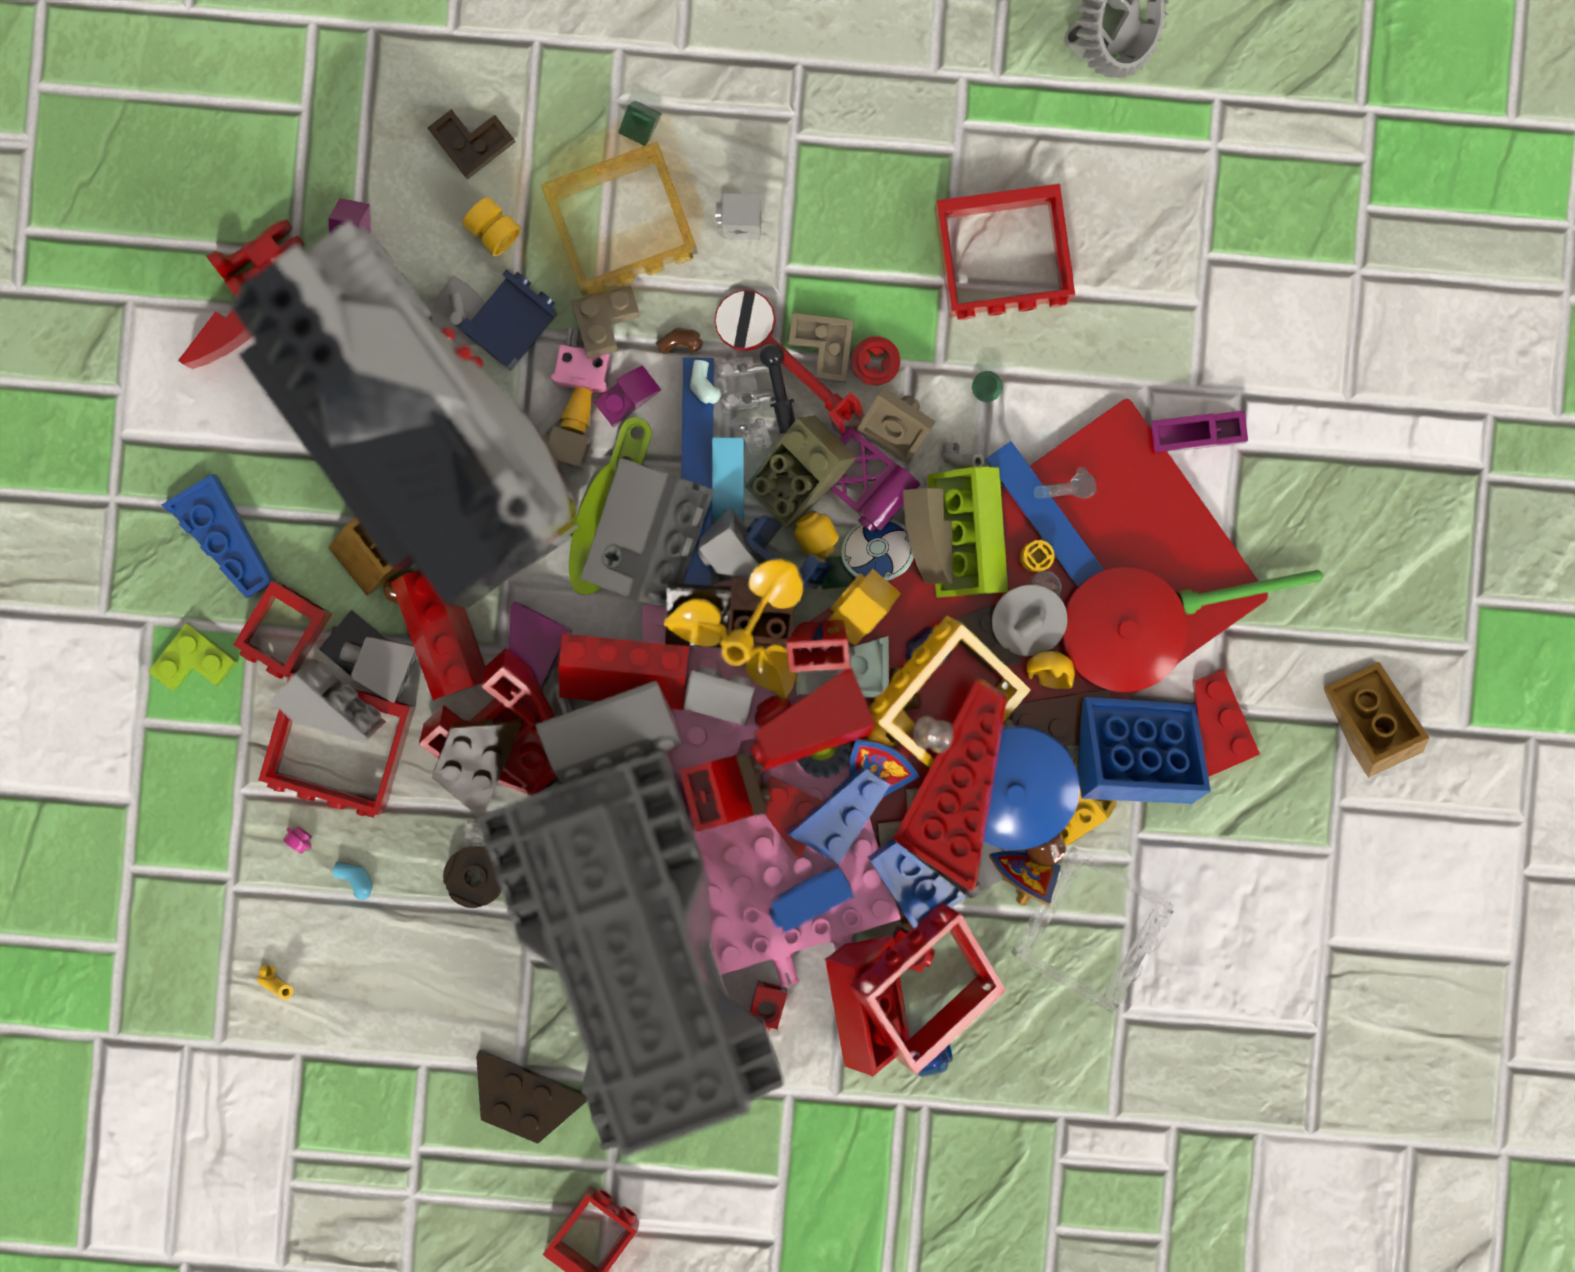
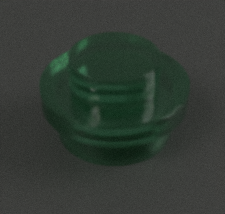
[972,371,1003,402]

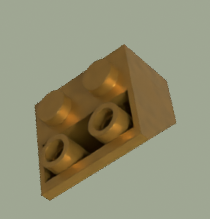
[328,518,401,596]

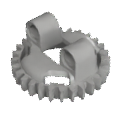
[1064,0,1169,78]

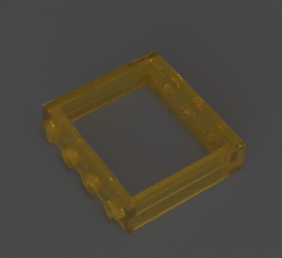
[540,142,698,296]

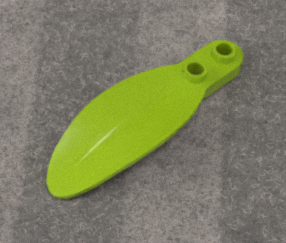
[568,417,652,595]

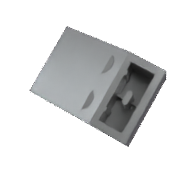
[271,659,386,742]

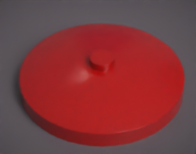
[1061,567,1188,692]

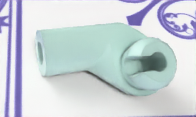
[690,360,721,404]

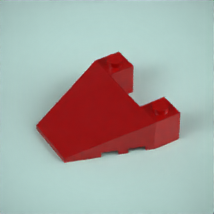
[419,648,557,796]

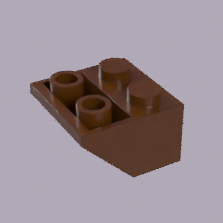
[728,577,794,646]

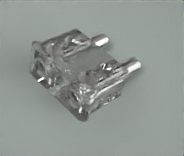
[714,356,775,416]

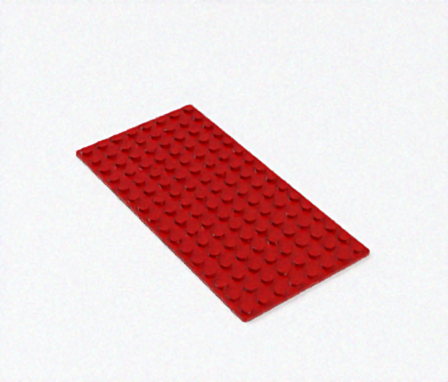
[809,399,1268,848]

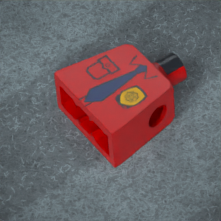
[786,619,851,672]

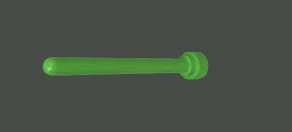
[1176,570,1323,615]

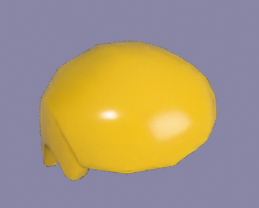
[1027,651,1075,689]

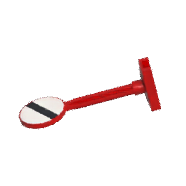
[714,290,864,436]

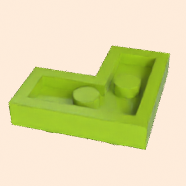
[148,623,238,691]

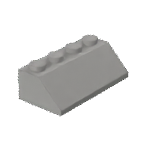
[536,681,682,785]

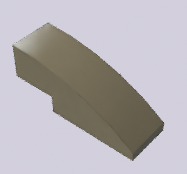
[903,488,953,584]

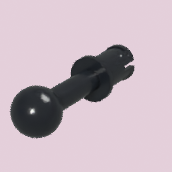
[760,343,795,434]

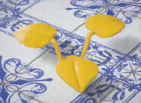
[664,559,803,698]

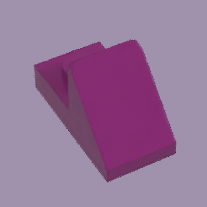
[593,365,662,427]

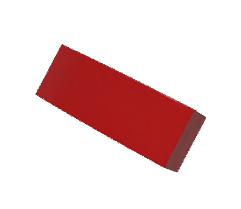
[178,310,251,369]

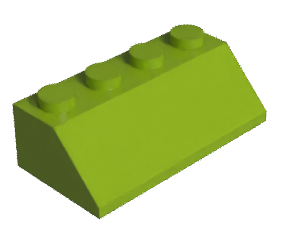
[927,467,1008,598]

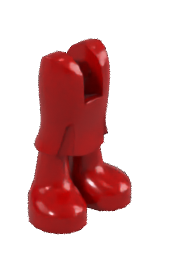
[206,219,305,297]

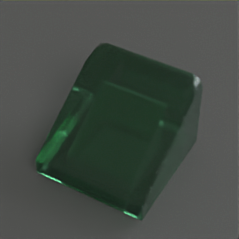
[618,101,662,147]
[821,556,856,589]

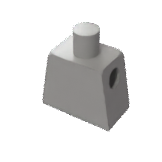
[339,637,417,703]

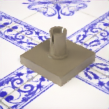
[856,387,936,464]

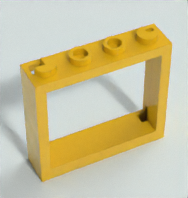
[869,615,1031,769]

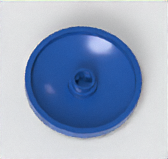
[983,724,1080,850]

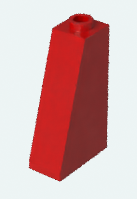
[750,667,875,771]

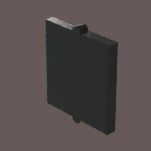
[319,610,387,676]

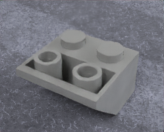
[684,667,756,725]

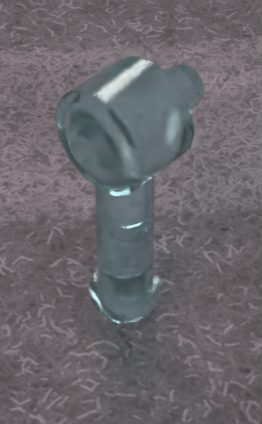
[1034,467,1097,499]

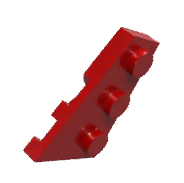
[1192,669,1260,777]

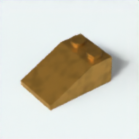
[1324,662,1430,778]

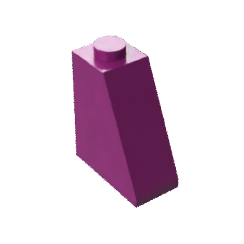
[509,601,572,690]

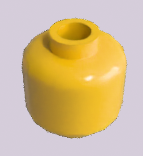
[793,511,839,557]

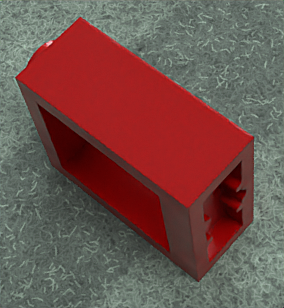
[233,581,332,679]
[543,1185,640,1272]

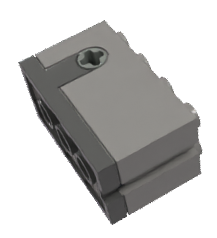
[581,458,714,607]

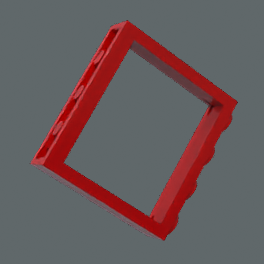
[934,184,1075,320]
[258,672,416,818]
[850,902,1006,1075]

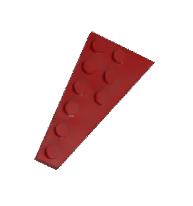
[893,679,1008,891]

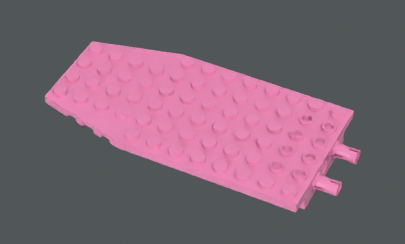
[642,576,901,988]

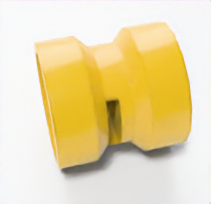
[1019,540,1055,573]

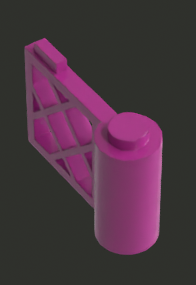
[825,427,921,533]

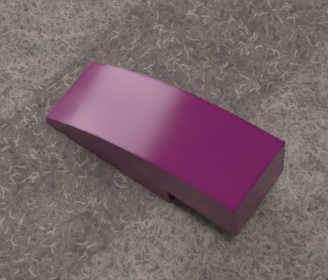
[1151,410,1248,453]

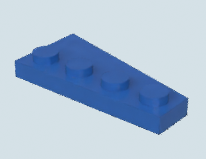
[161,474,275,598]

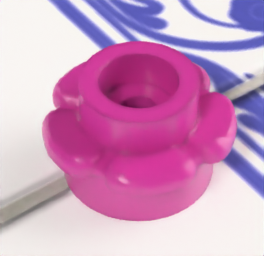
[283,826,312,854]

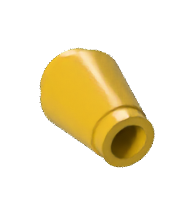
[559,387,592,435]

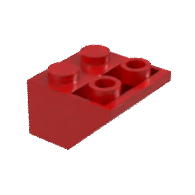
[680,755,754,832]

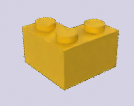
[827,569,901,646]

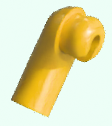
[256,965,293,1000]

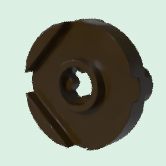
[443,845,502,908]

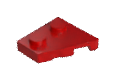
[765,775,823,858]

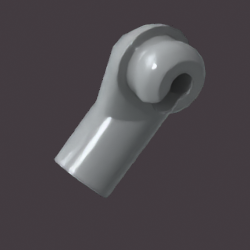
[941,442,984,469]

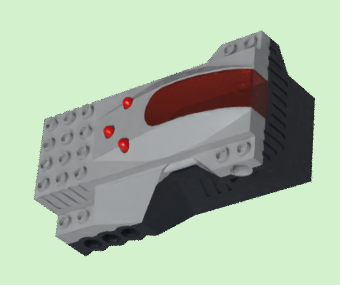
[231,221,580,608]

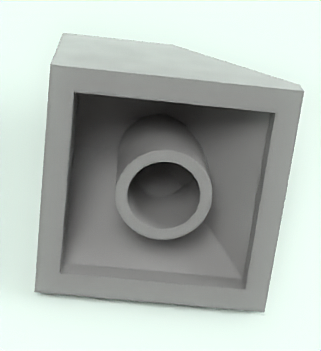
[698,507,767,578]

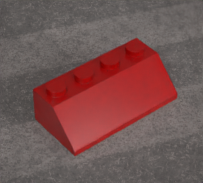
[391,570,485,700]
[559,633,691,710]
[825,936,910,1076]

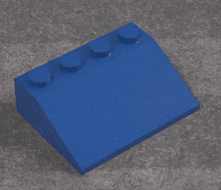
[1077,697,1211,804]

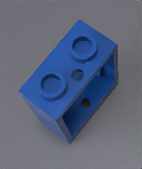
[768,864,855,933]

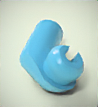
[333,862,373,900]

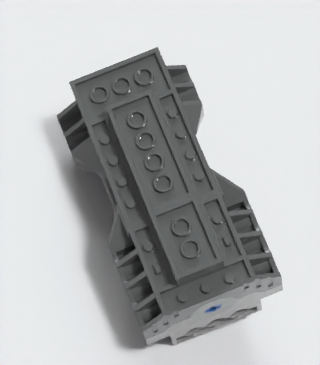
[476,751,785,1158]

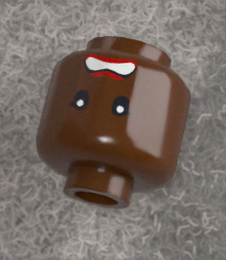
[1025,831,1066,867]

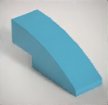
[712,438,744,524]

